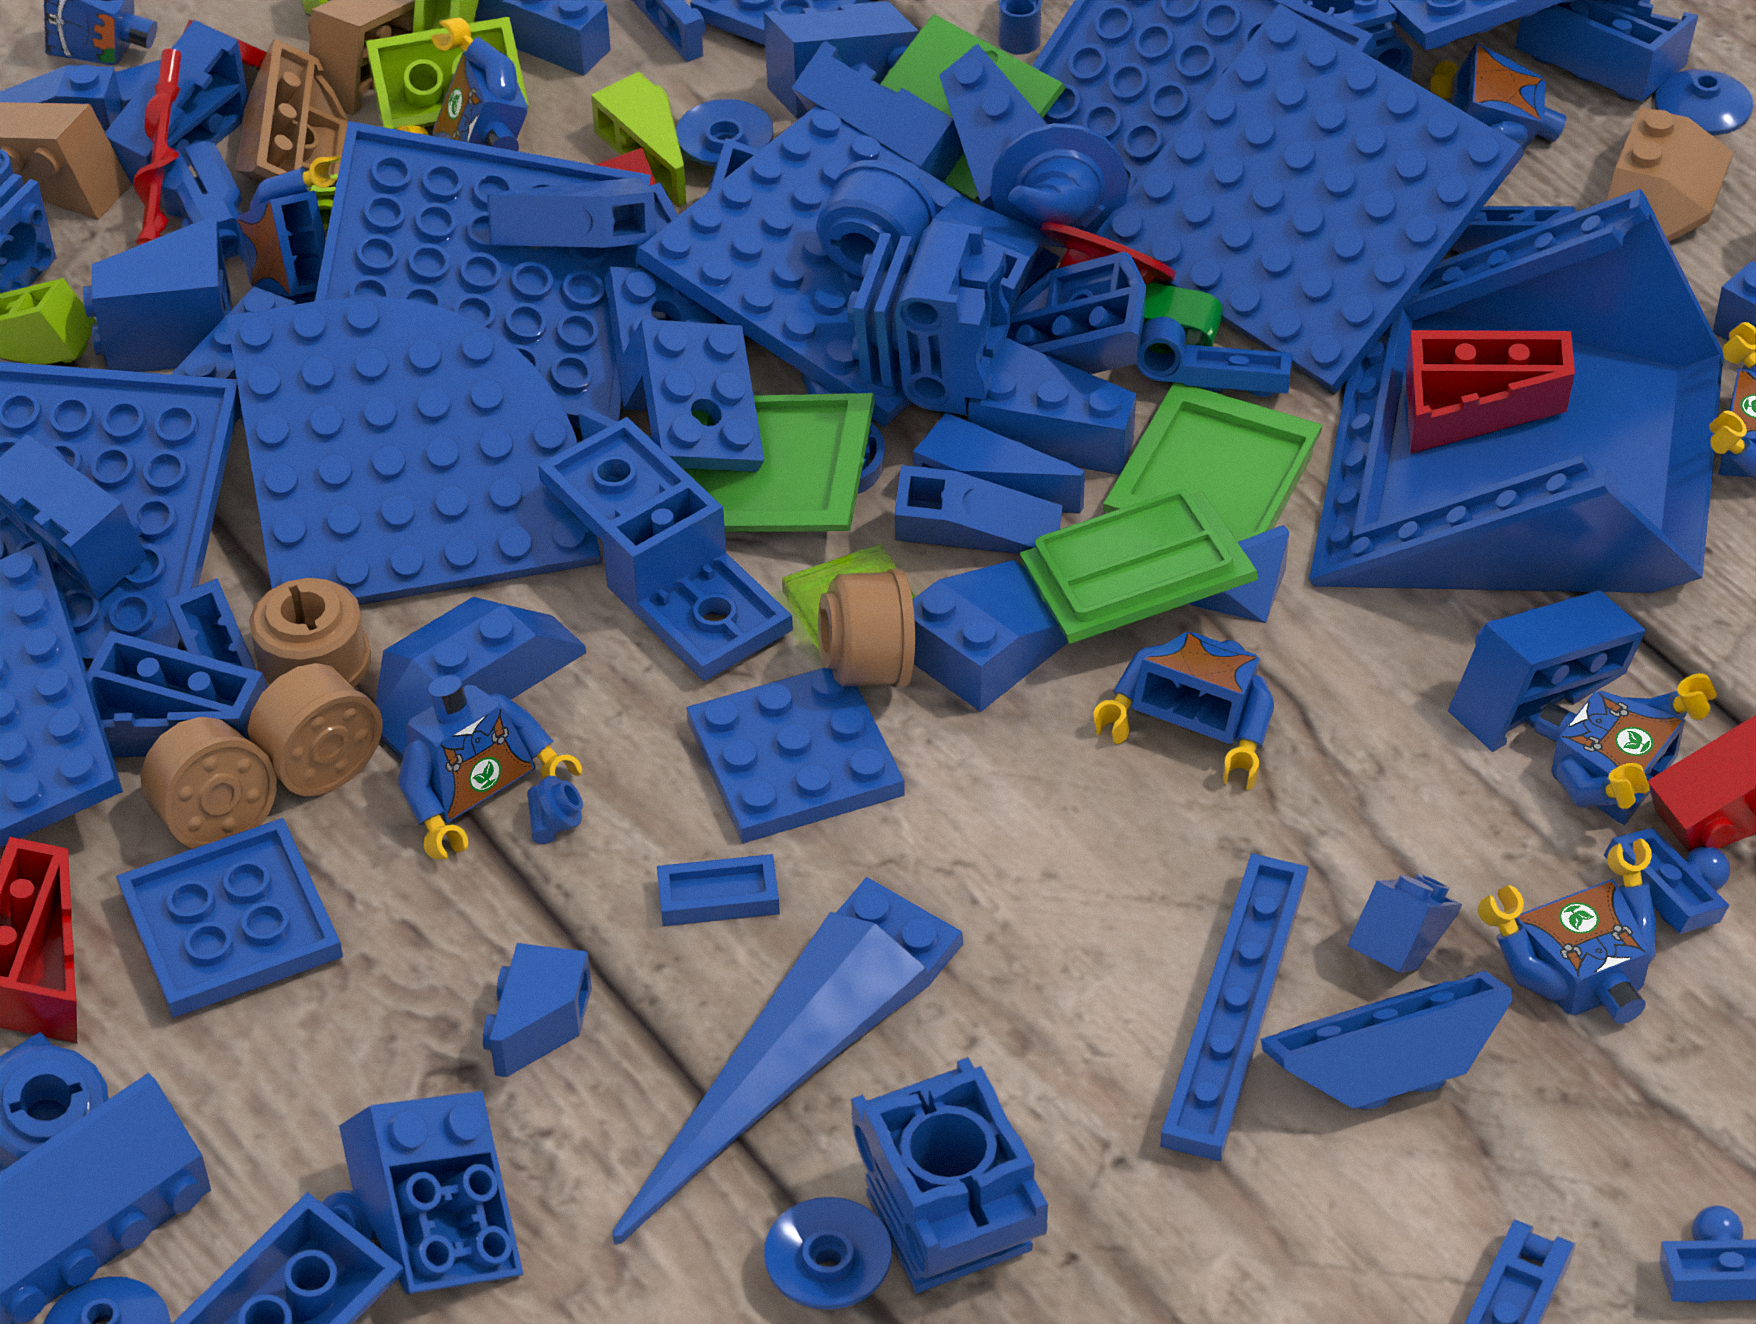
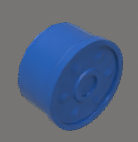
[816,160,936,278]
[0,1045,109,1172]

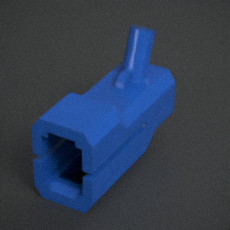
[149,141,244,260]

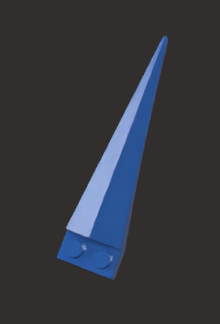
[612,877,964,1245]

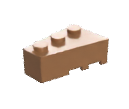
[308,0,415,116]
[0,102,131,220]

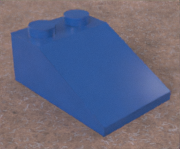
[912,560,1068,712]

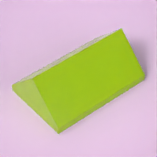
[366,17,529,130]

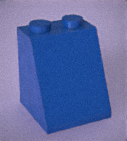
[83,218,232,372]

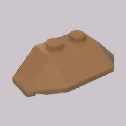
[235,38,348,183]
[1606,107,1733,241]

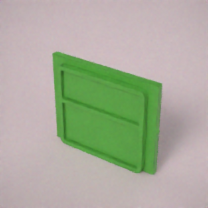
[1103,382,1323,542]
[682,393,875,532]
[1019,489,1259,644]

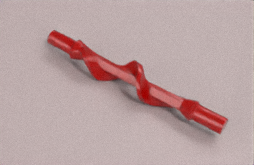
[133,49,182,245]

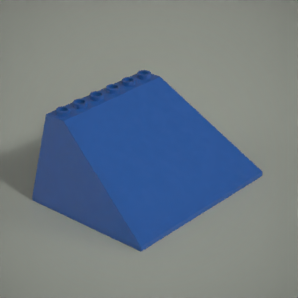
[1309,189,1724,593]

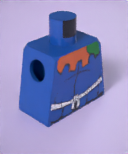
[44,0,157,65]

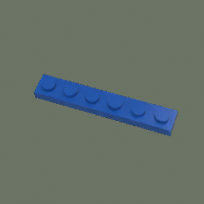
[1160,853,1309,1162]

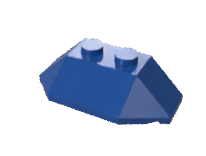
[1006,252,1146,374]
[375,597,586,760]
[1260,971,1513,1109]

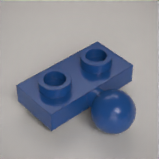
[1604,828,1730,934]
[1659,1205,1756,1303]

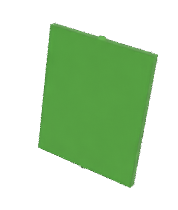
[880,14,1066,204]

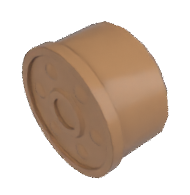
[818,569,915,687]
[249,578,371,688]
[247,663,383,796]
[140,717,277,849]

